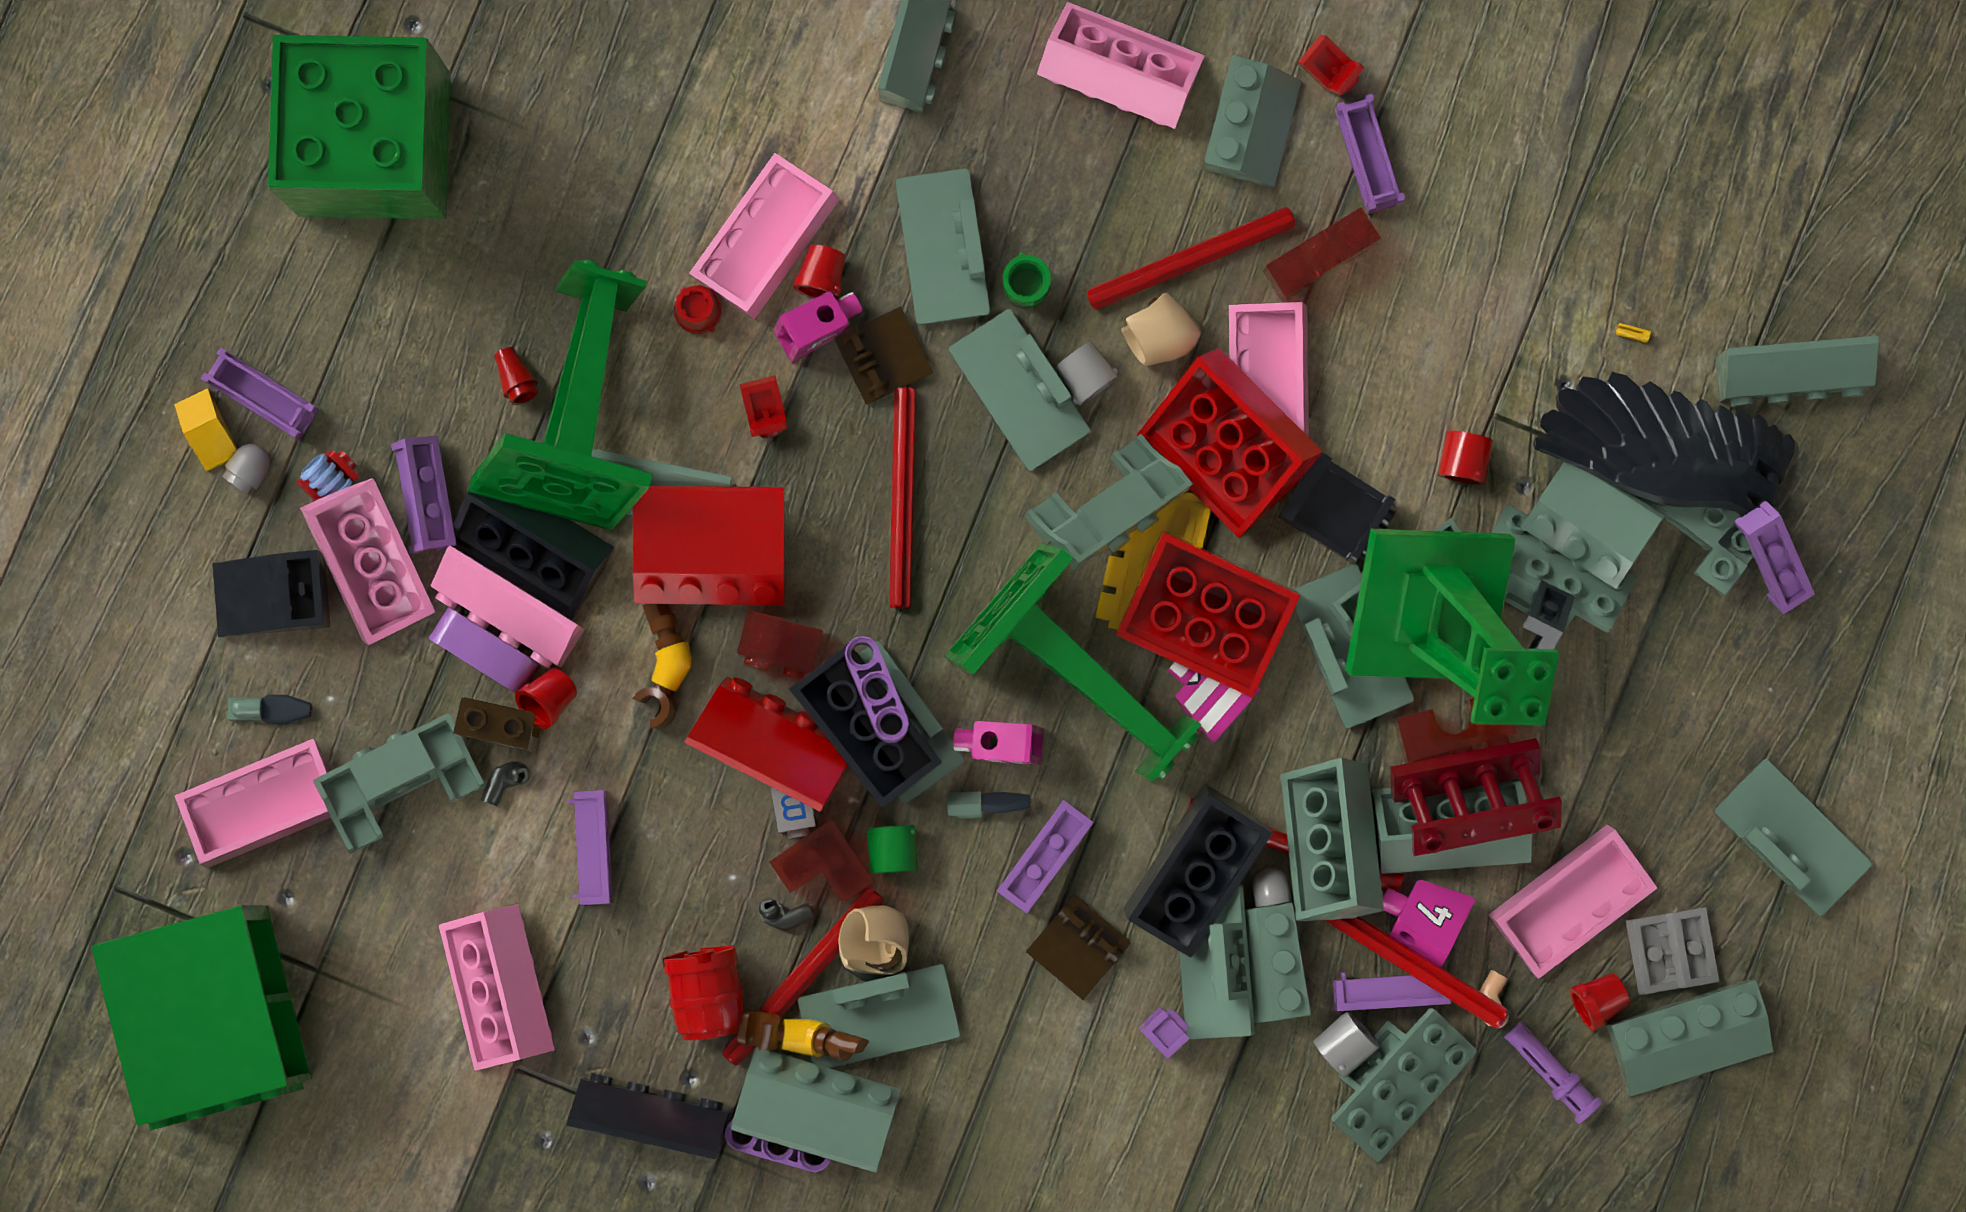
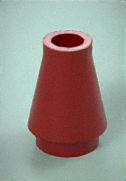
[494,347,538,405]

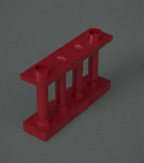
[1390,738,1562,856]

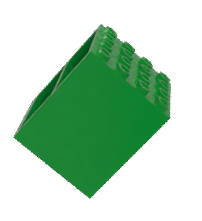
[268,35,451,220]
[91,905,312,1131]

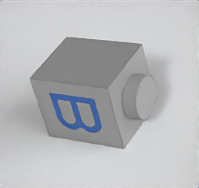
[771,788,817,839]

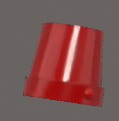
[793,245,845,300]
[673,285,722,334]
[515,668,577,729]
[1569,973,1631,1031]

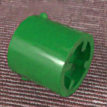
[1003,253,1051,308]
[866,825,918,874]

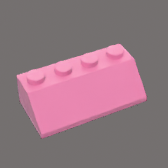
[1037,2,1205,129]
[431,545,585,669]
[439,904,554,1071]

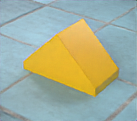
[174,388,238,472]

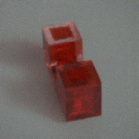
[1263,207,1381,303]
[1393,698,1517,763]

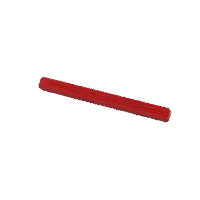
[1086,207,1295,310]
[889,387,916,609]
[722,887,884,1066]
[1324,916,1508,1028]

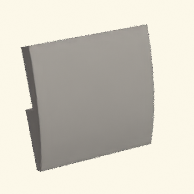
[1626,907,1719,995]

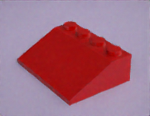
[1137,348,1323,539]
[633,486,787,605]
[1116,530,1301,698]
[684,677,849,812]

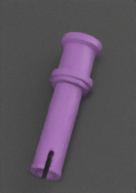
[1504,1021,1603,1124]

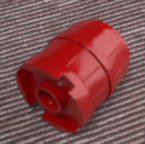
[662,945,744,1040]

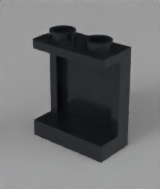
[1278,453,1397,564]
[1522,580,1575,649]

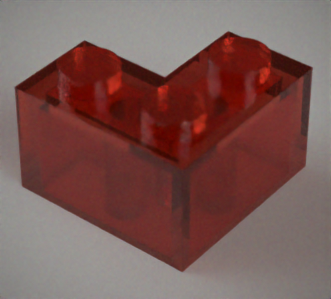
[737,610,824,680]
[769,820,875,903]

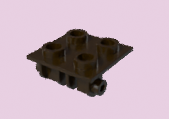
[834,306,933,405]
[1026,895,1131,1000]

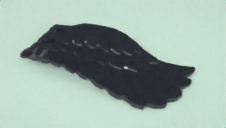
[1533,372,1794,517]

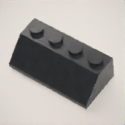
[453,492,614,620]
[789,644,942,809]
[1124,784,1273,958]
[566,1073,730,1159]

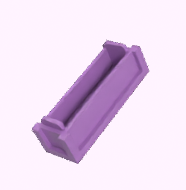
[1334,94,1405,215]
[200,347,319,441]
[391,436,456,554]
[1734,501,1815,614]
[568,790,613,905]
[996,800,1094,913]
[1333,972,1451,1011]
[1138,1007,1190,1059]

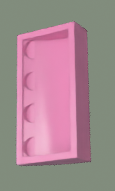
[689,153,840,320]
[1229,302,1309,437]
[175,738,331,868]
[1489,825,1657,979]

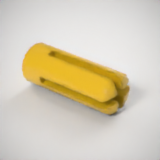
[1616,323,1651,343]

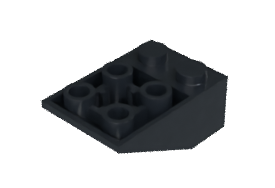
[212,550,330,638]

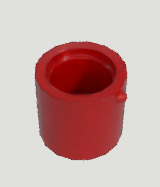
[1438,430,1494,485]

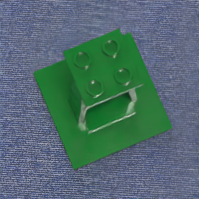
[468,260,652,531]
[1345,529,1560,725]
[944,543,1201,782]

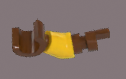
[632,604,692,729]
[737,1010,869,1061]

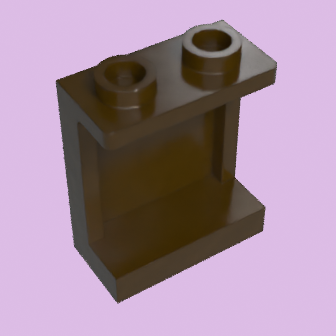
[453,697,543,753]

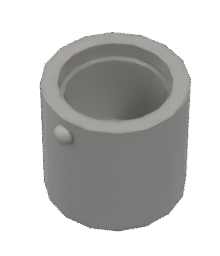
[1054,341,1119,406]
[1313,1011,1380,1077]

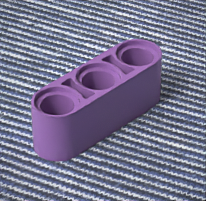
[428,607,539,693]
[845,636,909,743]
[725,1120,831,1172]

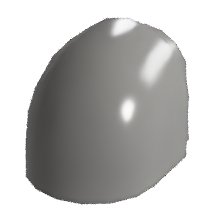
[222,444,270,494]
[1251,867,1293,907]

